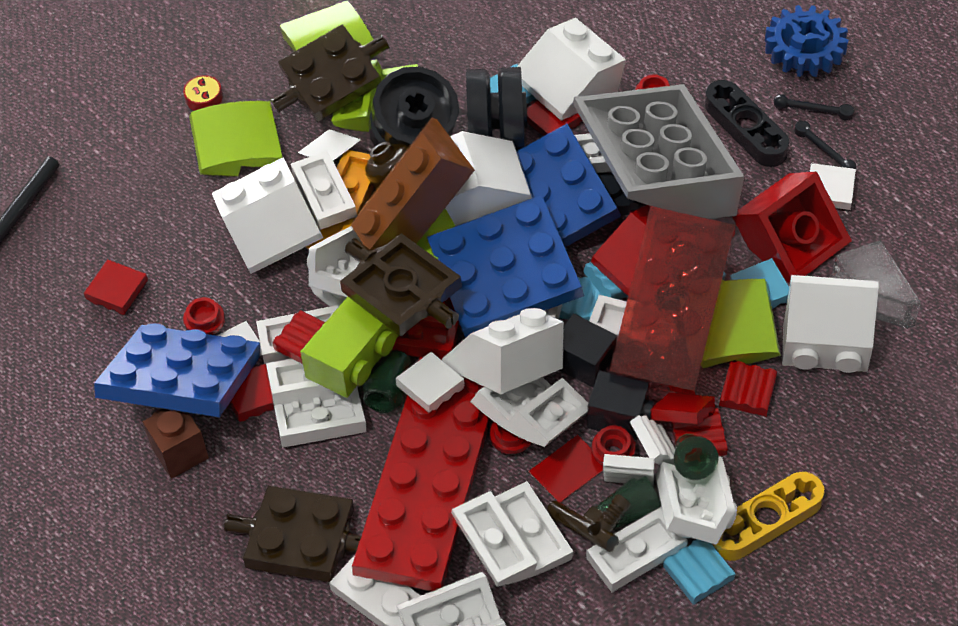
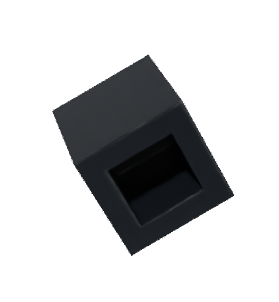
[559,313,617,388]
[587,370,655,440]

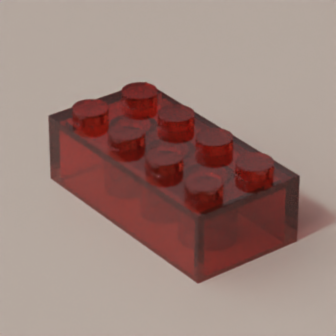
[610,206,735,396]

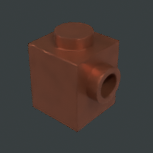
[142,408,209,479]

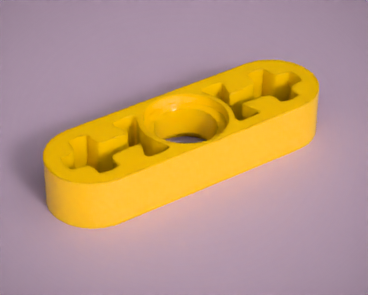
[711,472,824,561]

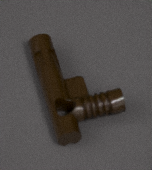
[547,494,632,552]

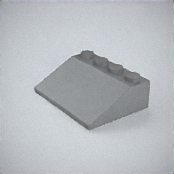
[573,84,744,221]

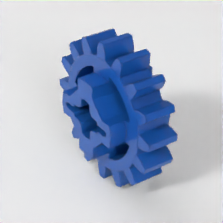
[765,5,848,77]

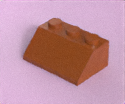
[351,118,475,250]

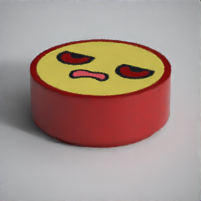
[183,75,223,111]

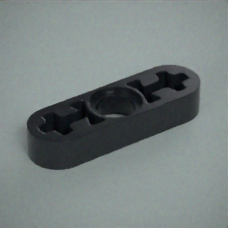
[705,80,789,167]

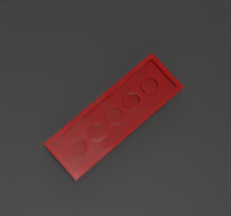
[352,356,491,591]

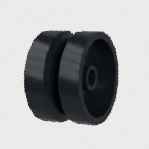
[368,67,459,147]
[466,67,527,151]

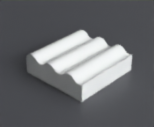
[810,163,856,210]
[396,352,464,412]
[630,415,683,467]
[603,454,655,486]

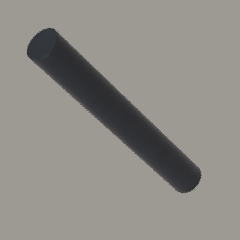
[0,156,60,243]

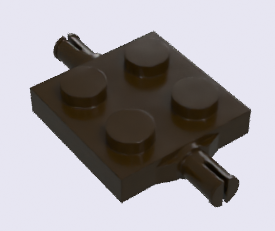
[271,24,390,122]
[340,233,462,336]
[224,486,361,582]

